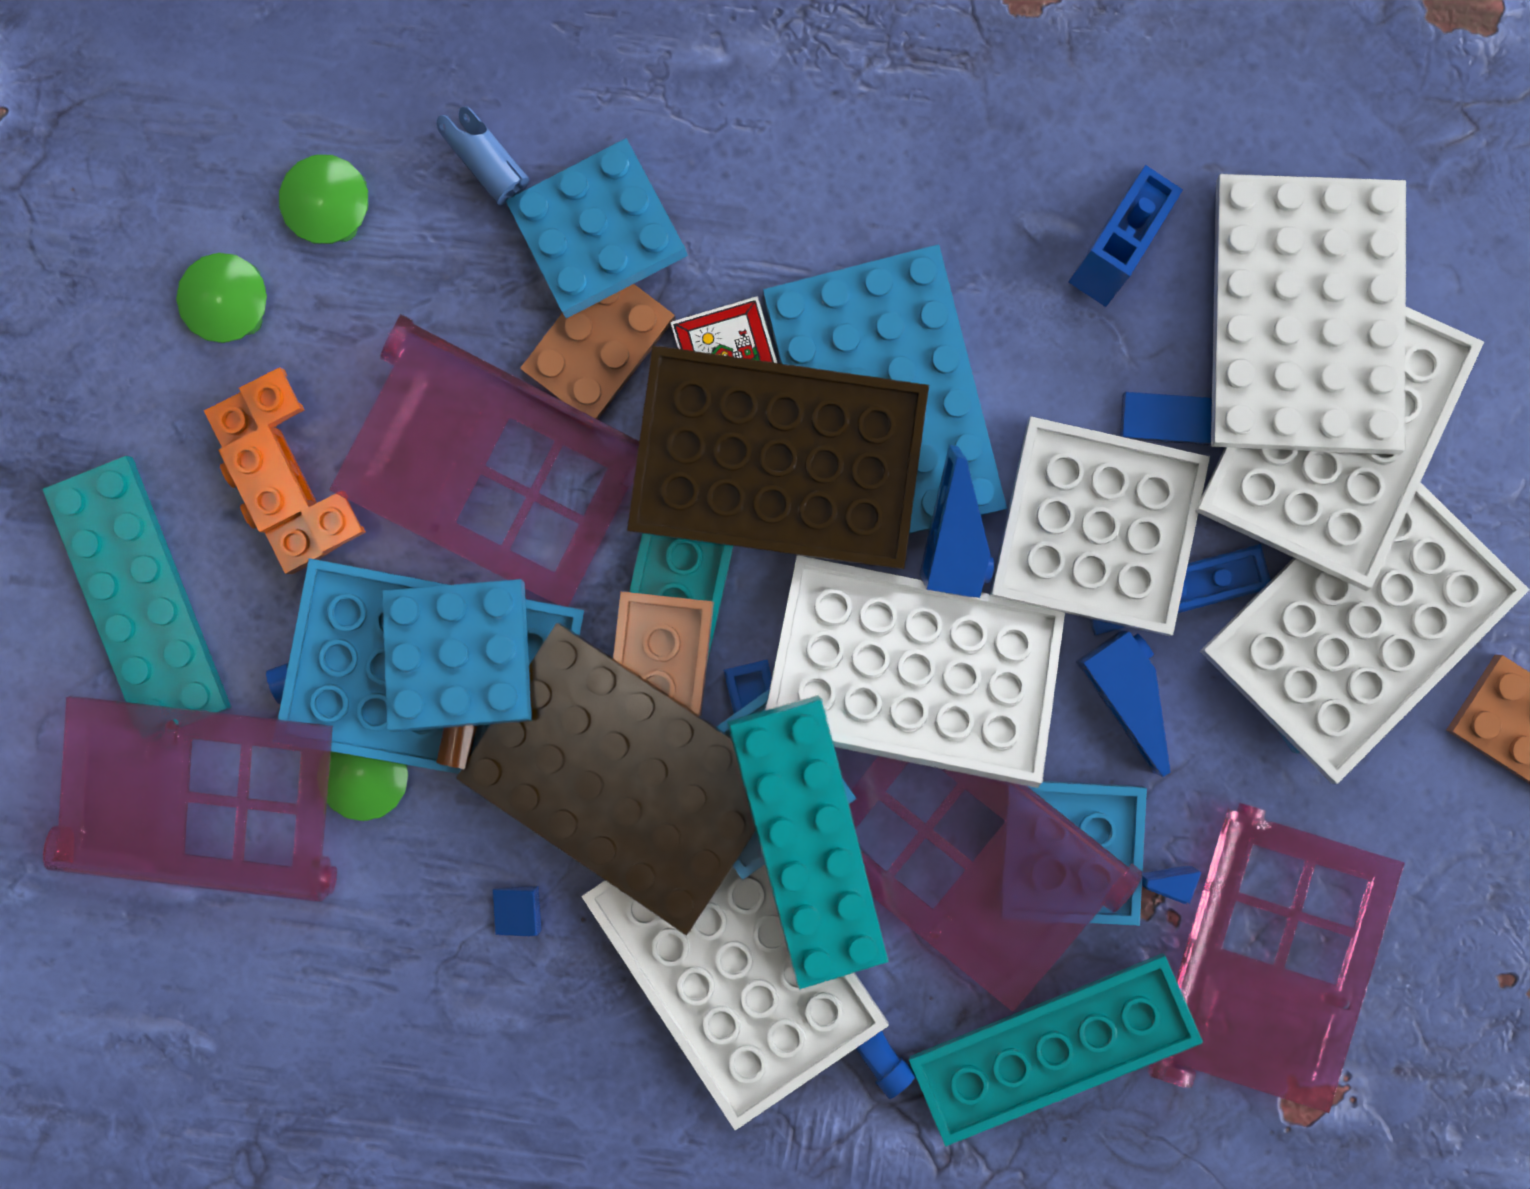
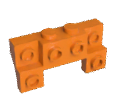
[204,367,366,574]

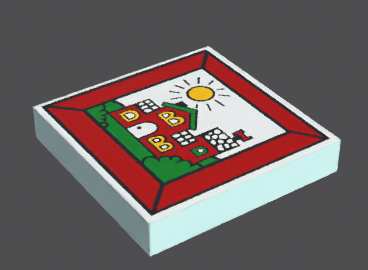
[671,296,777,363]

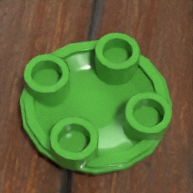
[279,155,368,244]
[176,252,267,343]
[318,750,409,821]

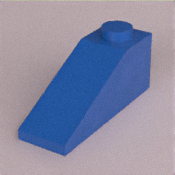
[1068,165,1183,307]
[919,445,994,598]
[1076,631,1171,777]

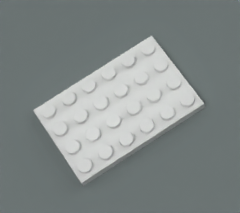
[1211,174,1406,455]
[1195,307,1484,591]
[1200,482,1530,784]
[766,555,1065,788]
[582,865,889,1131]

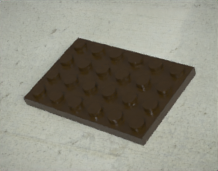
[627,345,929,569]
[456,623,756,936]

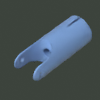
[436,106,529,205]

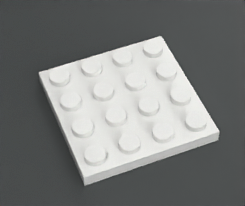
[990,416,1210,636]

